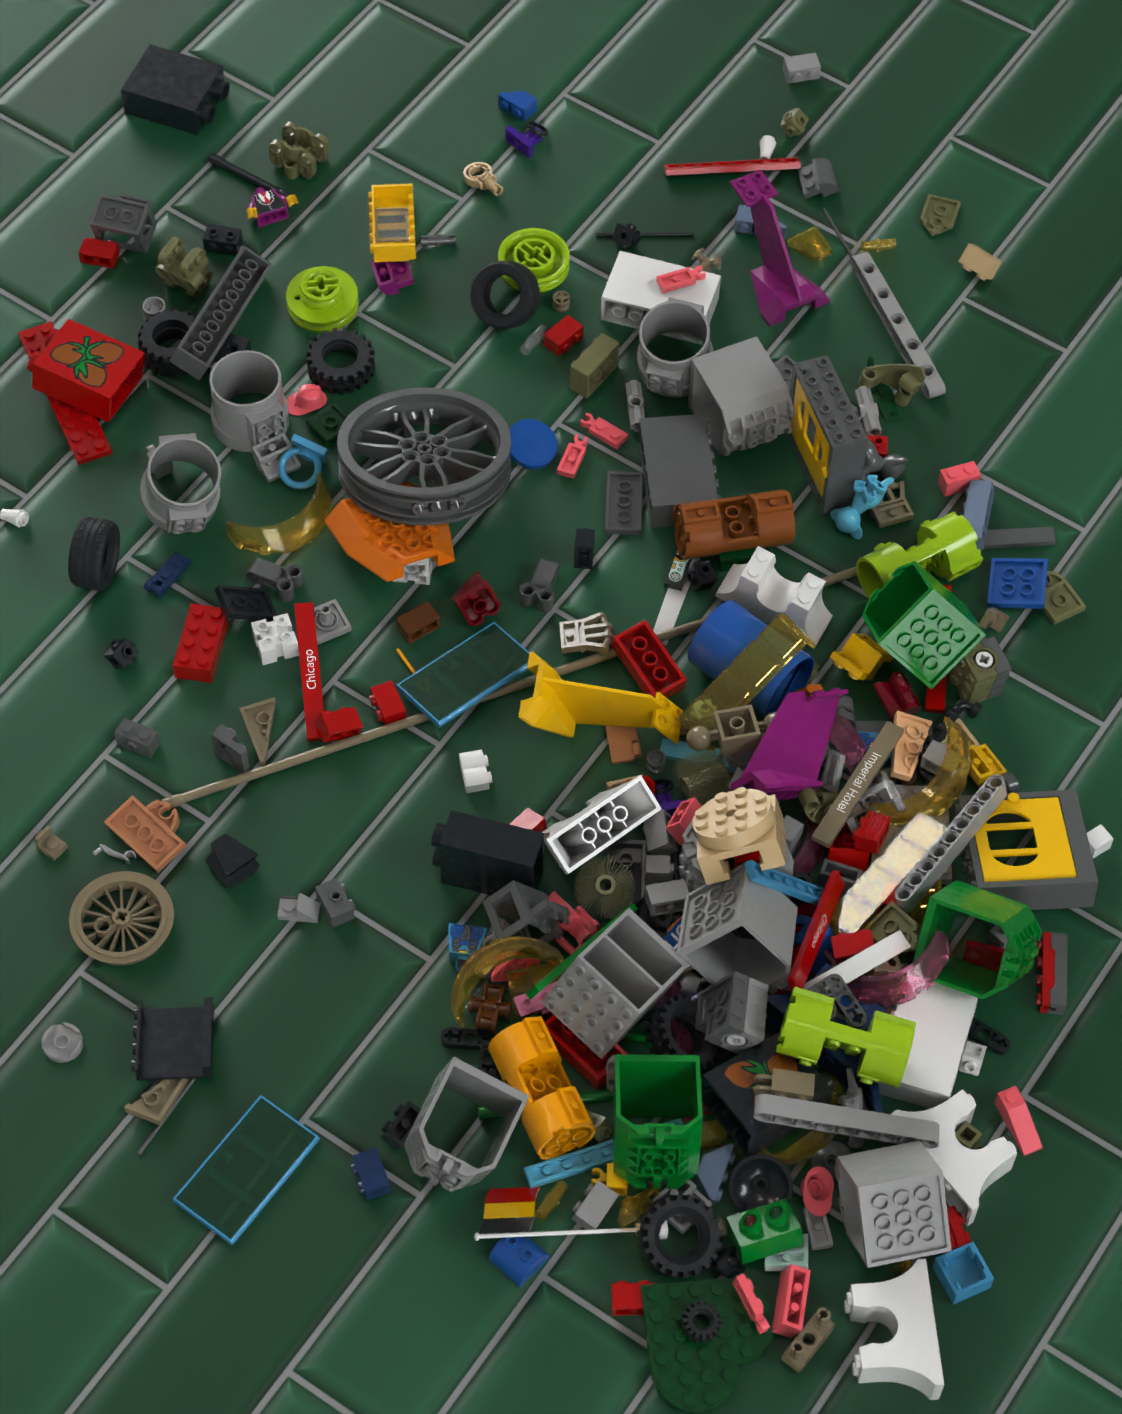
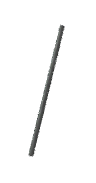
[822,207,854,257]
[137,1078,196,1155]

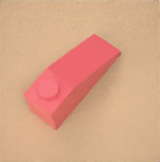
[994,1086,1042,1156]

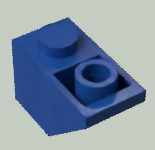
[498,91,537,122]

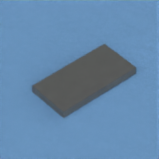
[604,471,643,535]

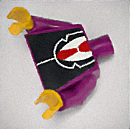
[246,187,298,228]

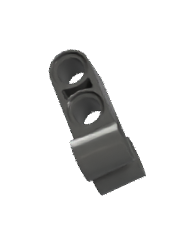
[246,558,304,602]
[519,559,560,612]

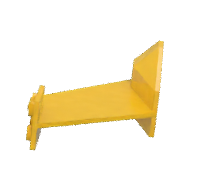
[518,651,683,744]

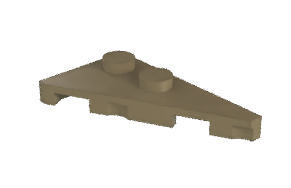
[239,697,276,766]
[124,1079,189,1126]

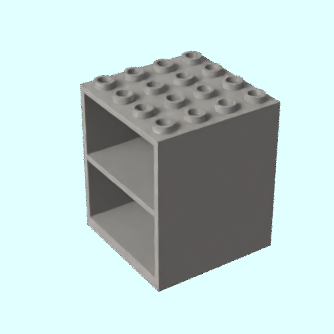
[541,908,690,1059]

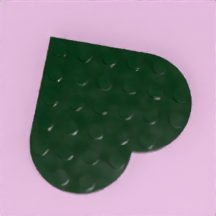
[640,1278,774,1413]

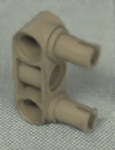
[781,1307,835,1373]

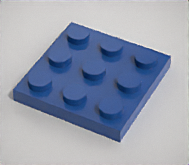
[987,558,1048,609]

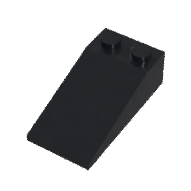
[605,839,646,919]

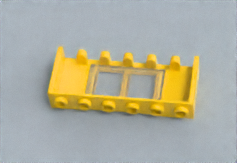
[368,184,416,262]

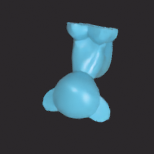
[831,475,894,539]

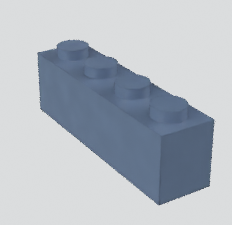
[963,480,994,550]

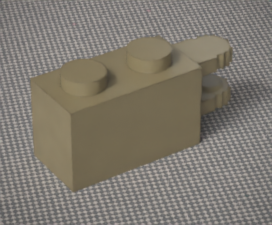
[753,1068,815,1101]

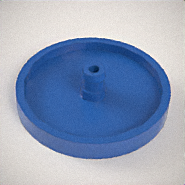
[509,419,558,469]

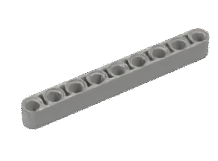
[895,774,1007,913]
[754,1094,940,1149]

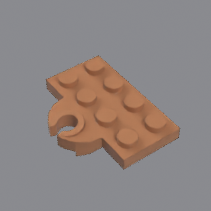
[104,795,186,873]

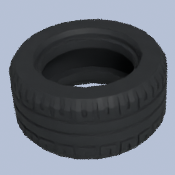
[470,261,540,329]
[68,517,120,591]

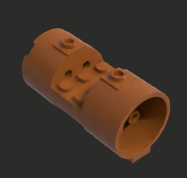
[672,489,795,560]

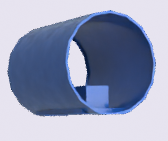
[687,600,815,718]

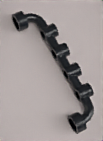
[917,701,982,787]

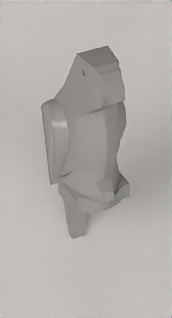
[837,1068,868,1149]

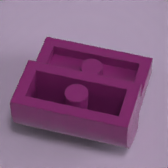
[370,259,415,295]

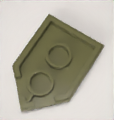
[920,194,961,236]
[864,901,918,952]

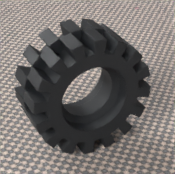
[680,1300,722,1344]

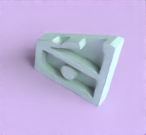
[765,1234,809,1271]

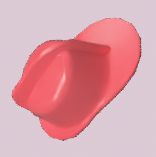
[287,384,327,416]
[800,1166,834,1217]

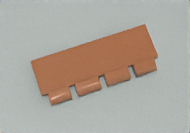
[605,725,642,765]

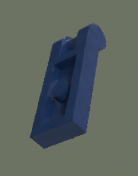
[144,551,191,598]

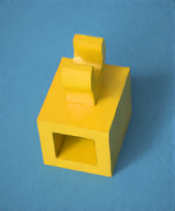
[591,1162,628,1196]

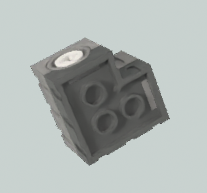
[695,971,769,1054]

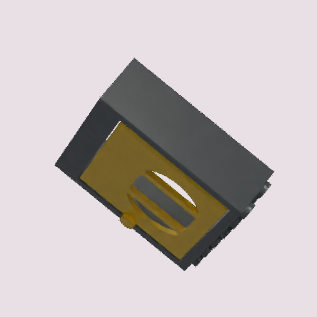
[786,355,868,515]
[952,789,1098,910]

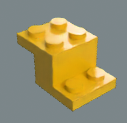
[830,633,894,681]

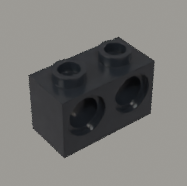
[574,528,595,569]

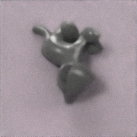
[862,439,909,482]

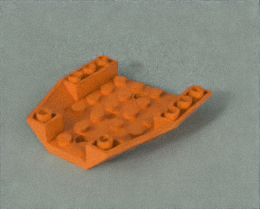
[324,481,455,582]

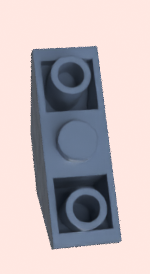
[696,1144,736,1208]

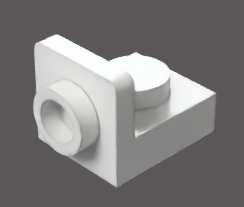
[959,1041,987,1076]

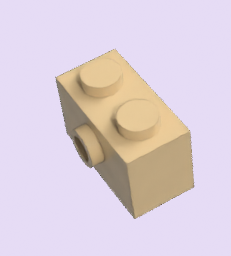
[958,243,1003,281]

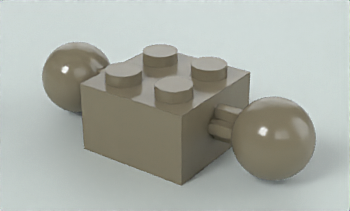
[686,705,776,756]

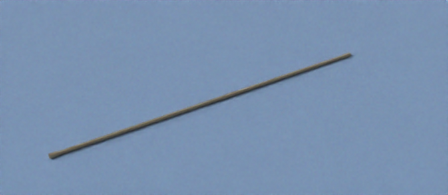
[162,567,857,808]

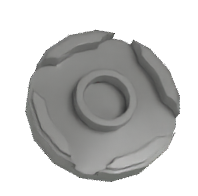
[42,1023,83,1063]

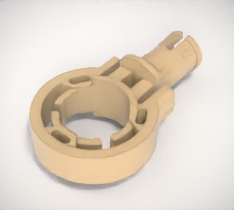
[463,162,503,196]

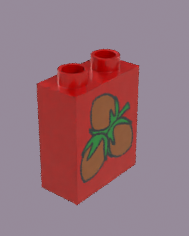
[27,319,145,422]

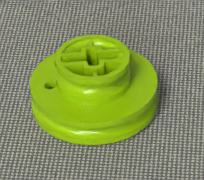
[498,228,570,293]
[286,266,359,333]

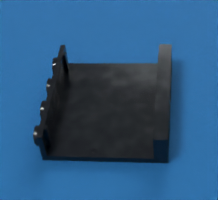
[131,997,214,1080]

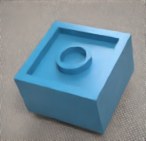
[932,1242,994,1305]

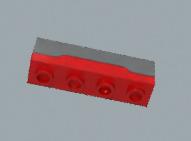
[1036,932,1068,1015]

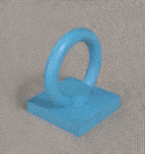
[278,433,328,489]

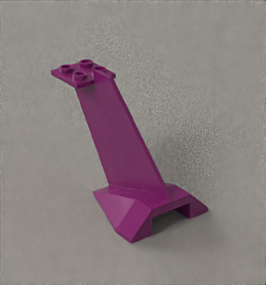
[730,170,830,327]
[730,688,849,801]

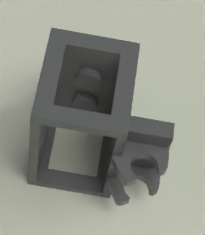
[89,193,157,254]
[482,880,570,954]

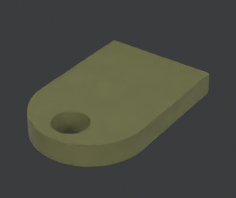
[1042,571,1086,625]

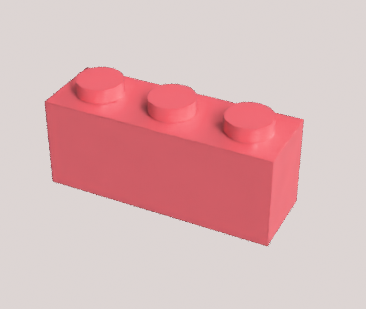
[772,1264,811,1338]

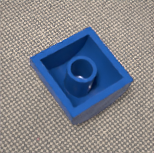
[489,1237,549,1287]

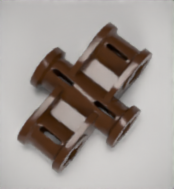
[469,981,512,1033]

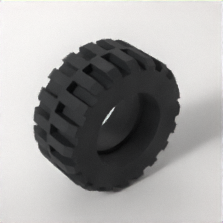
[137,309,196,378]

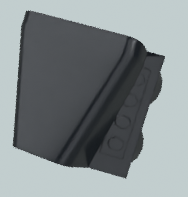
[205,834,260,888]

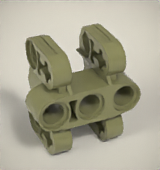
[269,122,329,179]
[155,236,212,298]

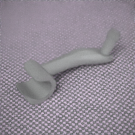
[93,844,137,865]

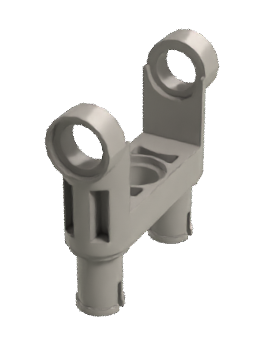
[840,771,907,834]

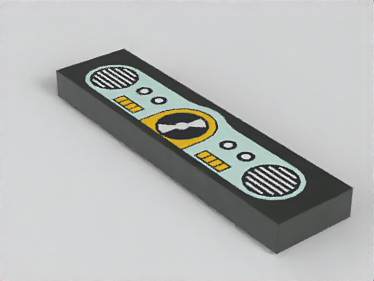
[664,547,692,591]

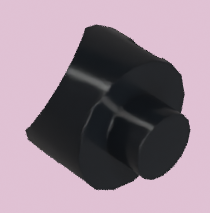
[713,1245,746,1278]

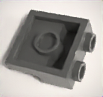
[212,724,250,773]

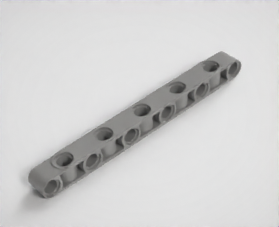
[850,252,946,399]

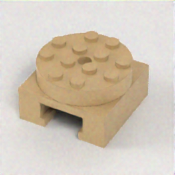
[692,787,786,885]

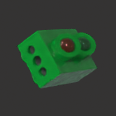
[726,1198,803,1264]

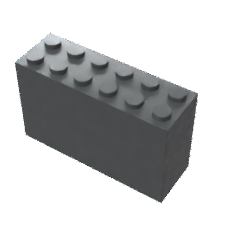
[638,414,721,528]

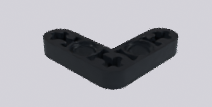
[967,1017,1011,1055]
[441,1027,498,1079]

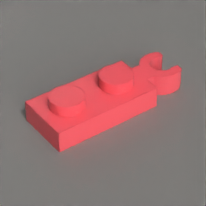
[656,266,706,294]
[580,413,628,450]
[557,434,588,479]
[732,1273,770,1334]

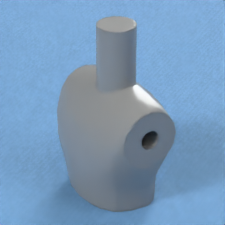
[673,971,703,997]

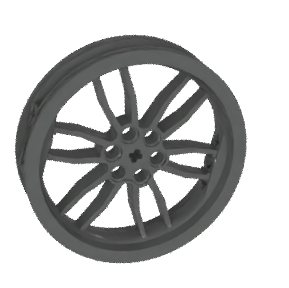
[337,387,511,525]

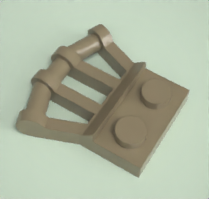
[869,480,914,528]
[559,612,614,655]

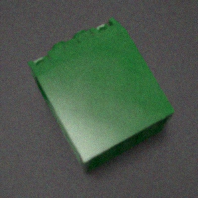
[862,561,986,689]
[910,880,1042,1000]
[612,1054,703,1189]

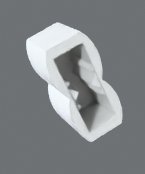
[459,750,492,793]

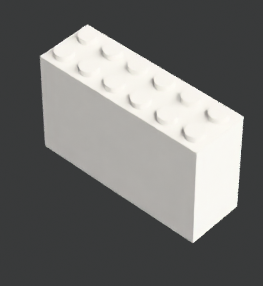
[601,251,721,345]
[878,968,978,1109]

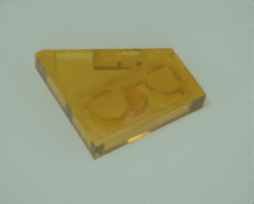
[787,226,833,261]
[617,1185,659,1228]

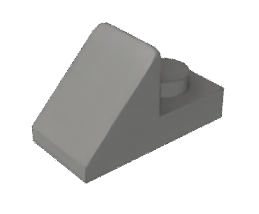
[277,893,320,923]

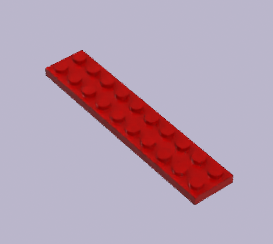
[18,321,112,466]

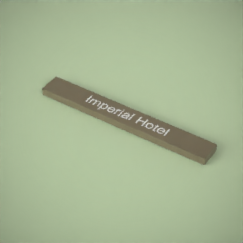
[811,721,904,848]

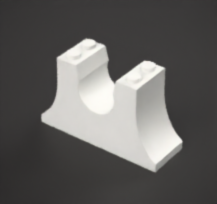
[715,546,833,648]
[542,775,662,874]
[891,1089,1017,1226]
[844,1259,944,1400]

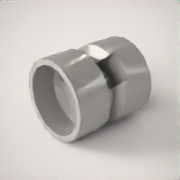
[142,297,166,322]

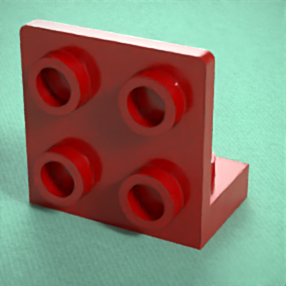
[962,939,1005,972]

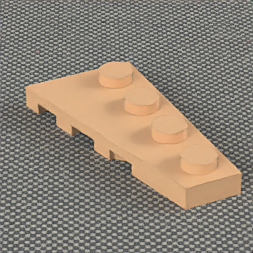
[891,710,933,782]

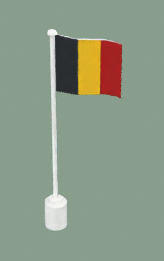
[474,1187,668,1241]

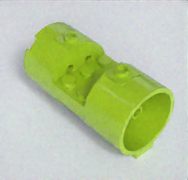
[856,512,983,599]
[775,986,917,1088]

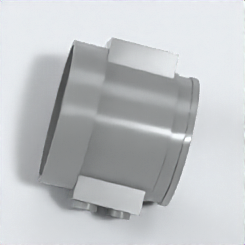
[637,297,714,398]
[209,350,289,452]
[139,433,221,534]

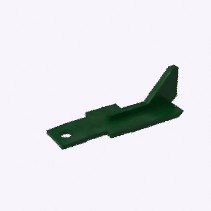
[867,356,901,423]

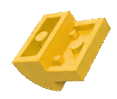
[958,743,1007,788]

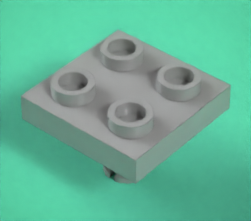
[314,599,352,645]

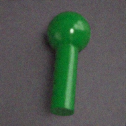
[622,1032,652,1048]

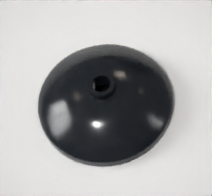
[729,1154,793,1212]

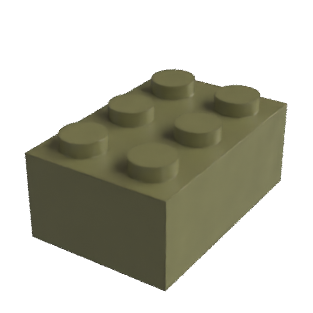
[569,333,619,399]

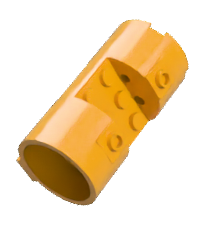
[488,1016,596,1160]

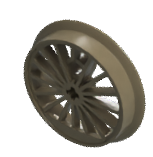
[69,871,174,965]

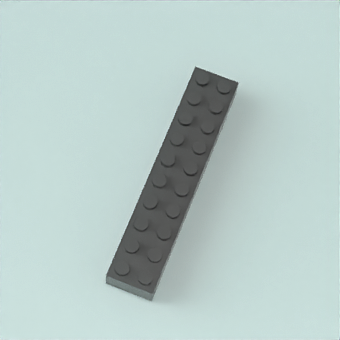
[169,245,273,381]

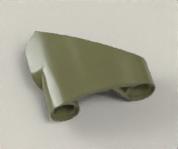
[858,364,926,407]
[798,788,839,825]

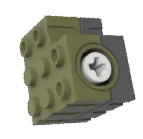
[949,637,1012,704]

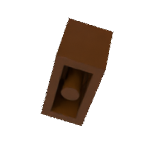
[396,601,441,644]

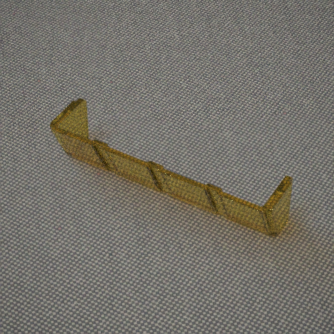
[679,613,816,752]
[829,813,947,936]

